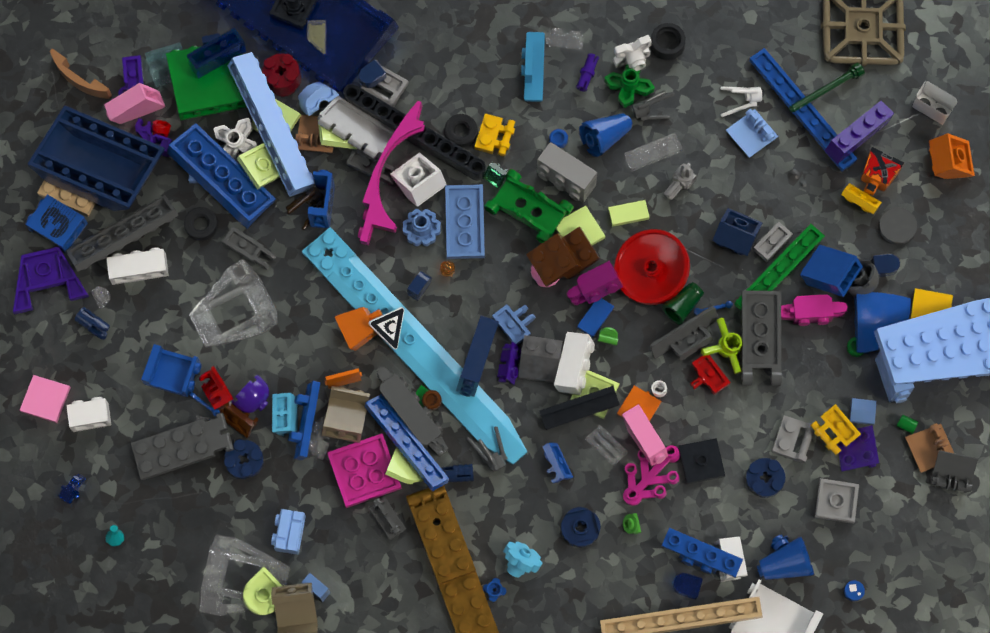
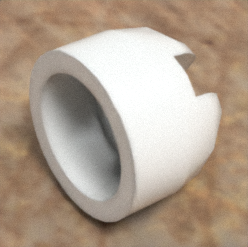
[651,380,667,398]

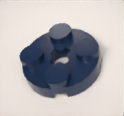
[224,439,264,479]
[745,458,786,498]
[561,507,601,548]

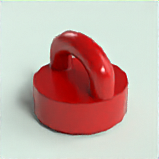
[152,120,171,137]

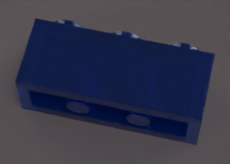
[187,28,246,79]

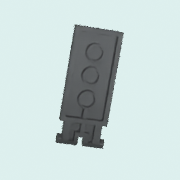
[131,413,234,481]

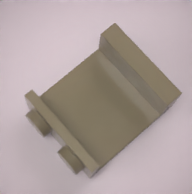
[322,386,370,443]
[271,583,318,633]

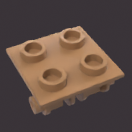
[295,115,333,153]
[905,423,954,473]

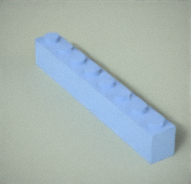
[227,52,315,197]

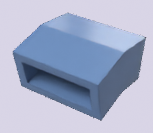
[849,398,876,425]

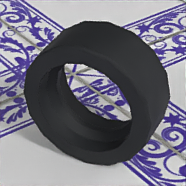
[650,23,686,60]

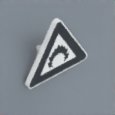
[368,307,404,349]

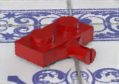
[690,355,731,395]

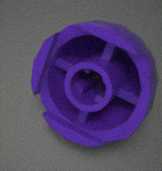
[232,375,269,413]

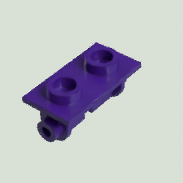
[497,342,521,385]

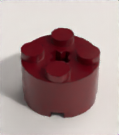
[262,54,301,97]

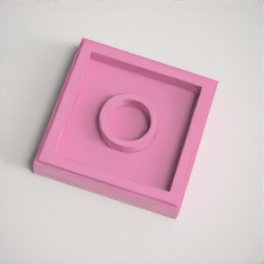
[20,375,71,423]

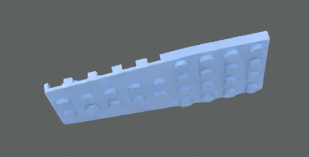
[874,298,990,386]

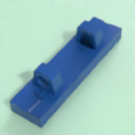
[288,381,320,460]

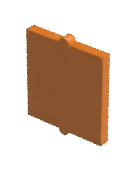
[325,368,362,389]
[617,385,662,421]

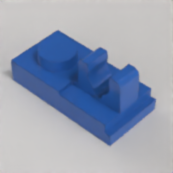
[542,443,573,483]

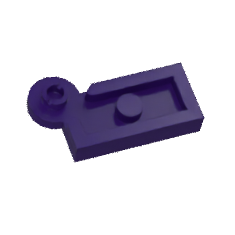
[118,55,144,95]

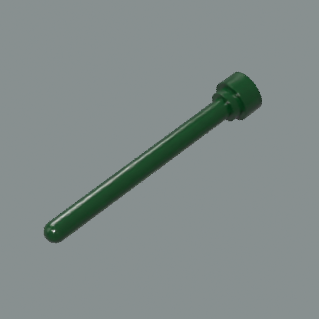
[789,62,865,112]

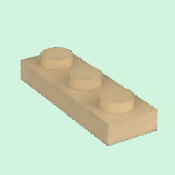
[37,180,96,217]

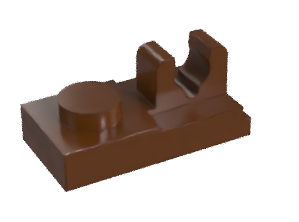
[219,402,258,438]

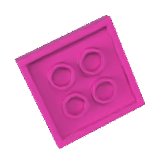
[327,433,402,508]

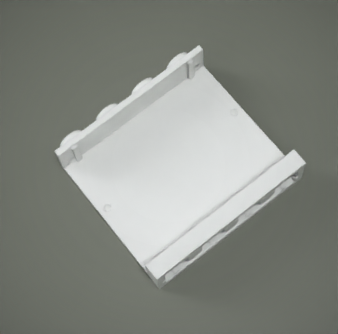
[729,579,823,633]

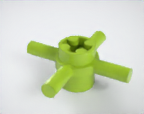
[701,318,742,374]

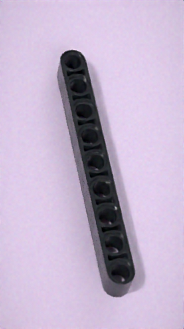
[343,84,486,181]

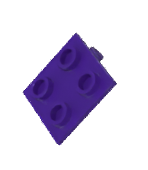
[835,425,879,472]

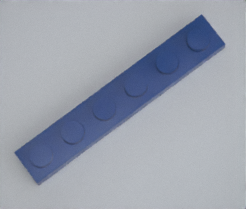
[365,394,449,491]

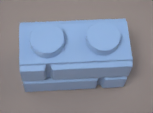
[271,509,306,555]

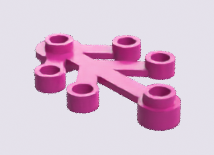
[623,445,680,506]

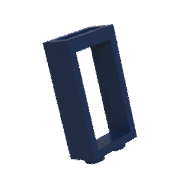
[456,316,499,397]

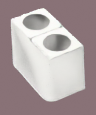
[912,81,957,125]

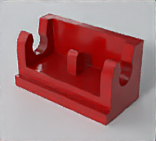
[199,366,233,410]

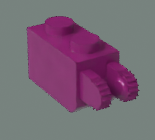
[567,260,623,305]

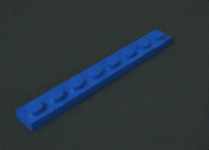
[749,48,857,172]

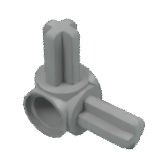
[664,163,697,200]

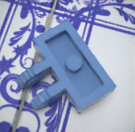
[492,305,536,345]

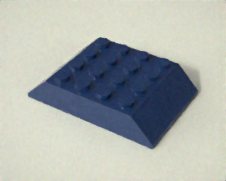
[28,105,165,211]

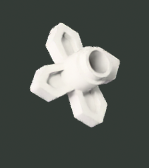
[613,35,652,71]
[214,118,258,160]

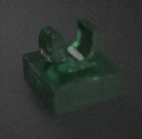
[483,162,508,188]

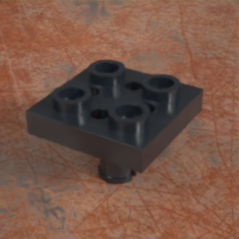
[269,0,318,30]

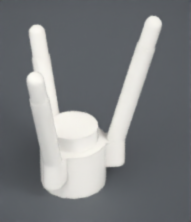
[720,87,762,117]

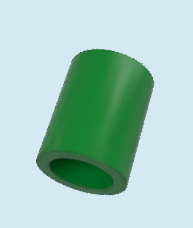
[897,414,918,434]

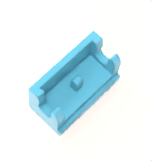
[272,393,298,436]

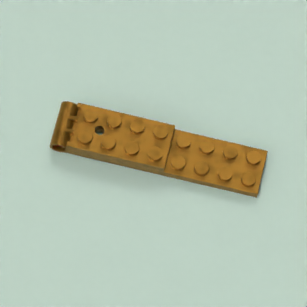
[406,485,499,633]

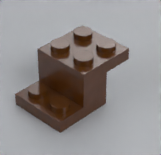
[526,227,600,287]

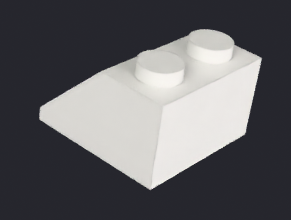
[390,152,446,207]

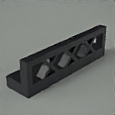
[539,386,620,430]

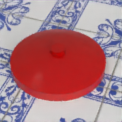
[614,229,690,305]

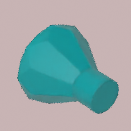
[105,525,124,546]

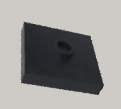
[678,438,725,484]

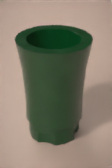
[662,282,704,325]

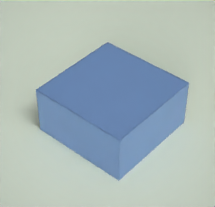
[302,573,330,602]

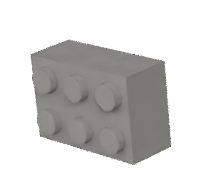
[537,142,597,203]

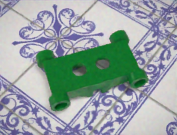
[484,169,574,244]

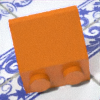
[929,133,975,179]

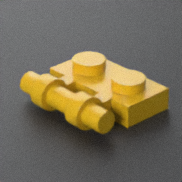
[474,113,515,156]
[810,404,861,455]

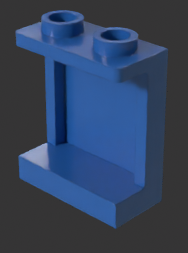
[141,344,202,397]

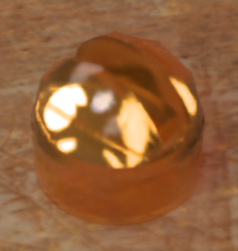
[440,260,455,277]

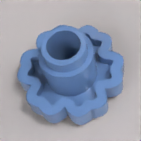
[403,209,441,247]

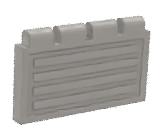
[318,96,395,159]

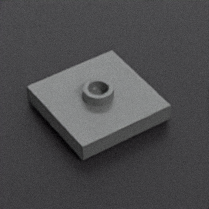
[815,478,859,524]

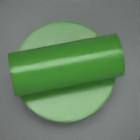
[598,327,618,345]
[623,513,641,534]

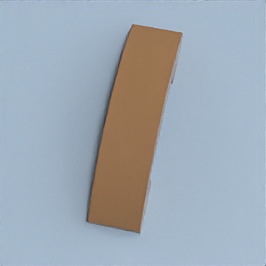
[50,48,112,99]

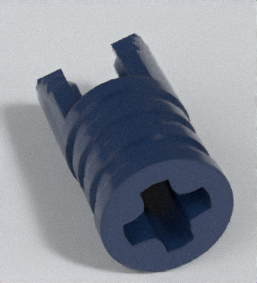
[75,307,110,340]
[441,464,474,483]

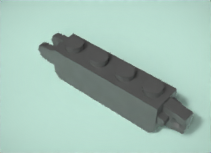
[377,366,448,457]

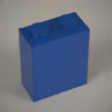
[800,244,863,297]

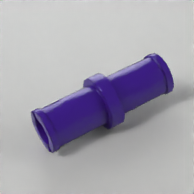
[576,53,599,92]

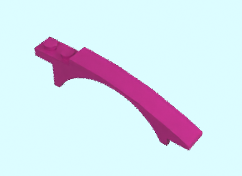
[358,101,425,245]

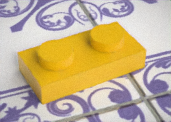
[841,183,882,214]

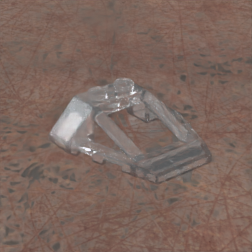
[189,259,278,348]
[200,534,290,616]

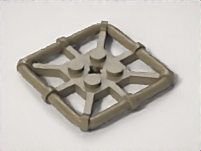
[821,0,906,66]

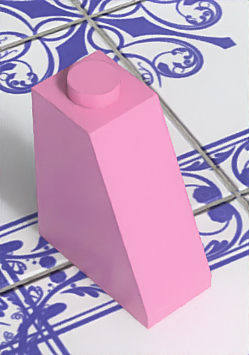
[104,83,166,124]
[622,404,668,466]

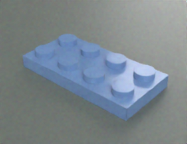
[445,184,485,259]

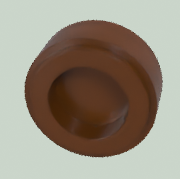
[422,390,442,410]

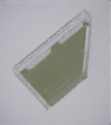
[307,20,326,54]

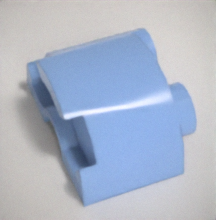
[298,82,339,116]

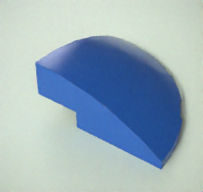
[854,292,911,353]

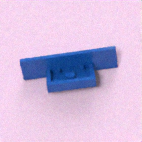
[662,528,743,578]

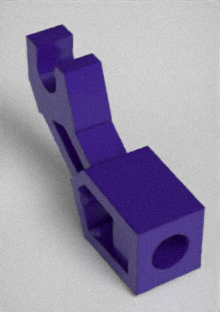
[135,118,173,157]

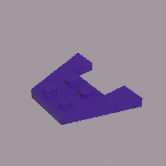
[13,246,89,315]

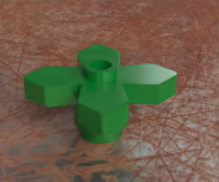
[604,64,655,108]

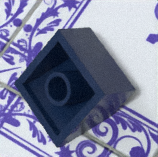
[712,208,763,256]

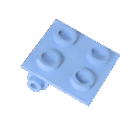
[726,109,778,158]

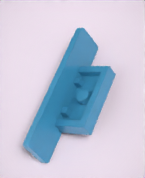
[521,32,545,102]

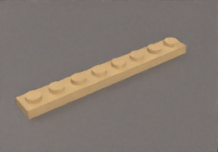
[600,597,763,633]

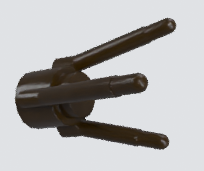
[286,186,324,230]

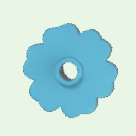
[503,542,543,578]

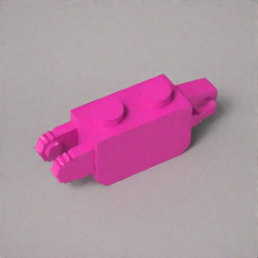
[781,294,848,326]

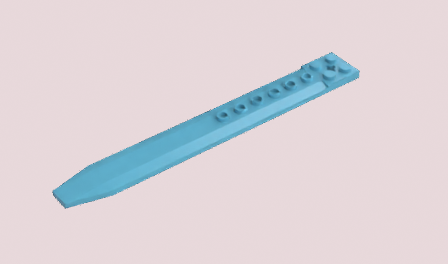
[302,227,527,465]

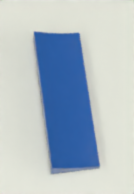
[167,123,276,229]

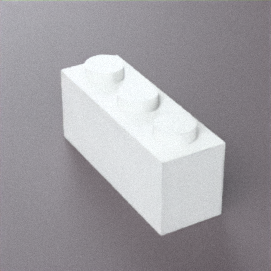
[107,248,169,285]
[554,332,595,395]

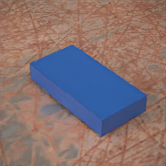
[577,298,615,338]

